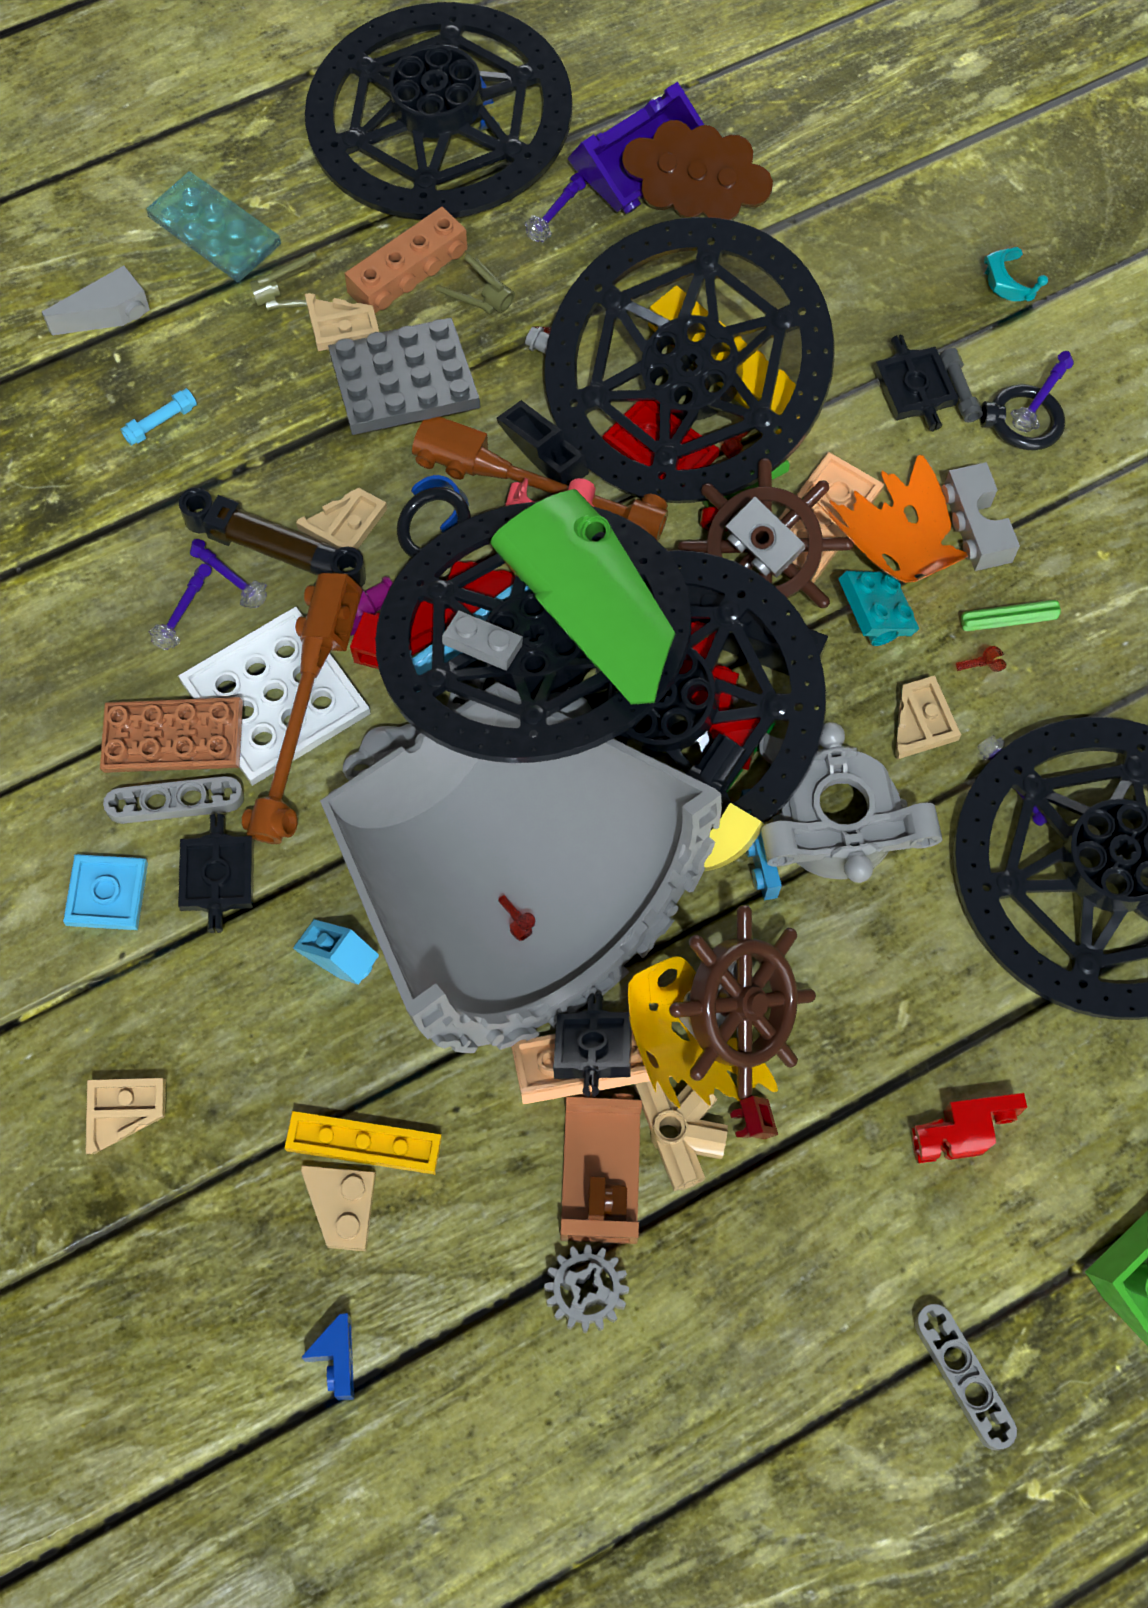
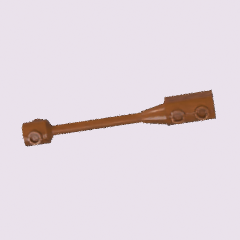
[412,417,668,541]
[242,573,363,844]

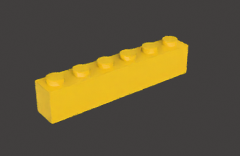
[648,285,802,434]

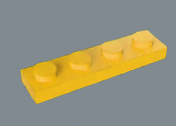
[285,1111,442,1175]

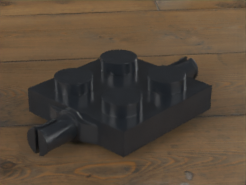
[874,334,959,431]
[178,813,254,933]
[553,993,632,1097]

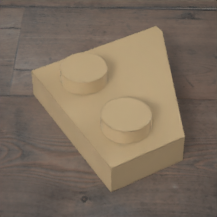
[86,1078,166,1154]

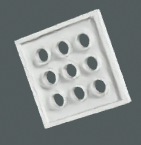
[178,607,371,786]

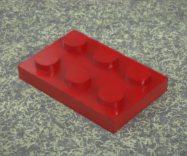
[603,400,720,487]

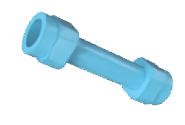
[120,388,197,446]

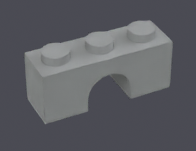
[941,462,1020,571]

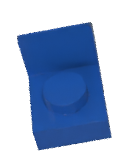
[302,1313,354,1401]

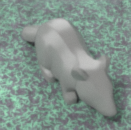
[342,724,420,781]

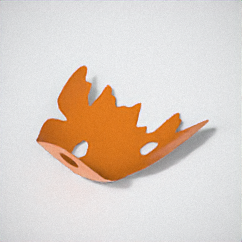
[817,455,968,583]

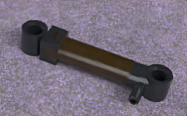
[179,488,366,588]

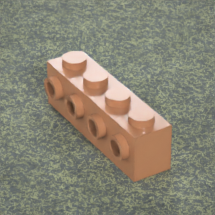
[344,207,467,313]

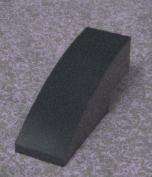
[497,400,589,485]

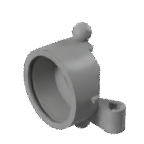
[761,722,942,883]

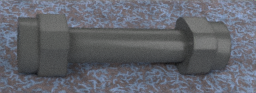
[940,348,983,423]

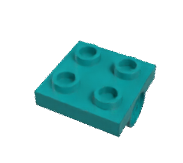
[838,571,919,646]

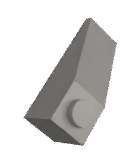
[42,265,150,335]

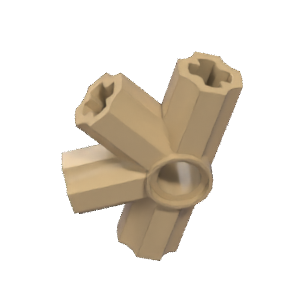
[634,1081,728,1191]

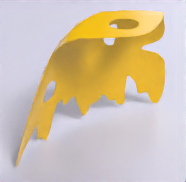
[628,956,778,1109]

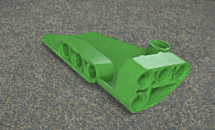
[491,489,676,704]

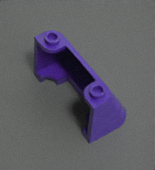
[568,81,704,214]

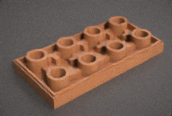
[100,697,243,773]

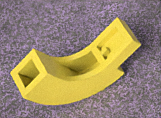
[704,803,765,871]

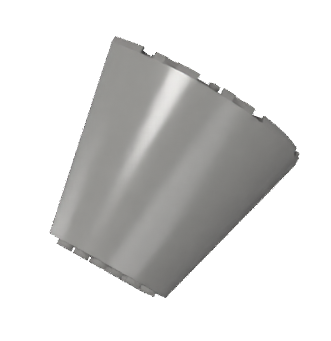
[320,682,722,1053]

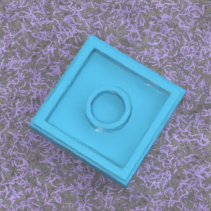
[63,854,148,930]

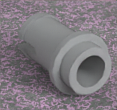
[525,327,549,354]

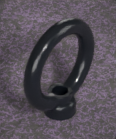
[980,384,1065,450]
[397,487,471,558]

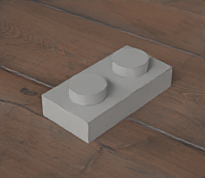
[442,611,523,671]

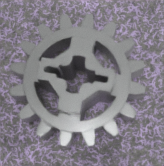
[544,1244,629,1333]

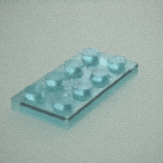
[146,171,281,283]

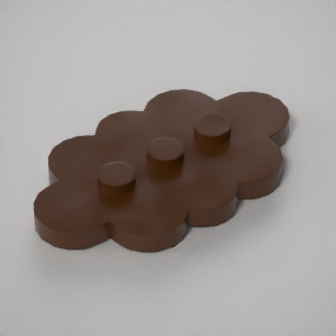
[622,120,773,221]

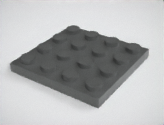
[328,318,481,435]

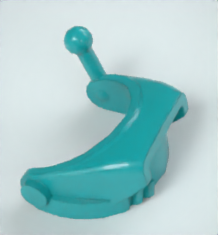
[984,247,1048,301]

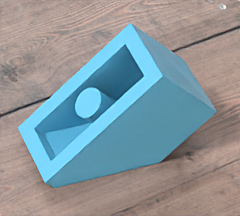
[293,919,379,985]

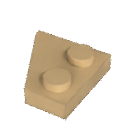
[305,293,379,351]
[296,488,387,550]
[895,675,961,759]
[301,1166,376,1252]

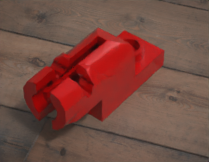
[912,1093,1027,1163]

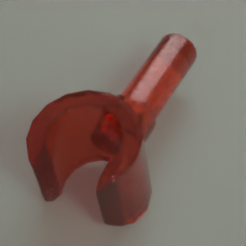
[720,430,752,459]
[956,646,1007,672]
[498,895,535,941]

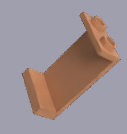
[560,1092,642,1244]

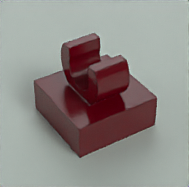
[730,1096,778,1139]

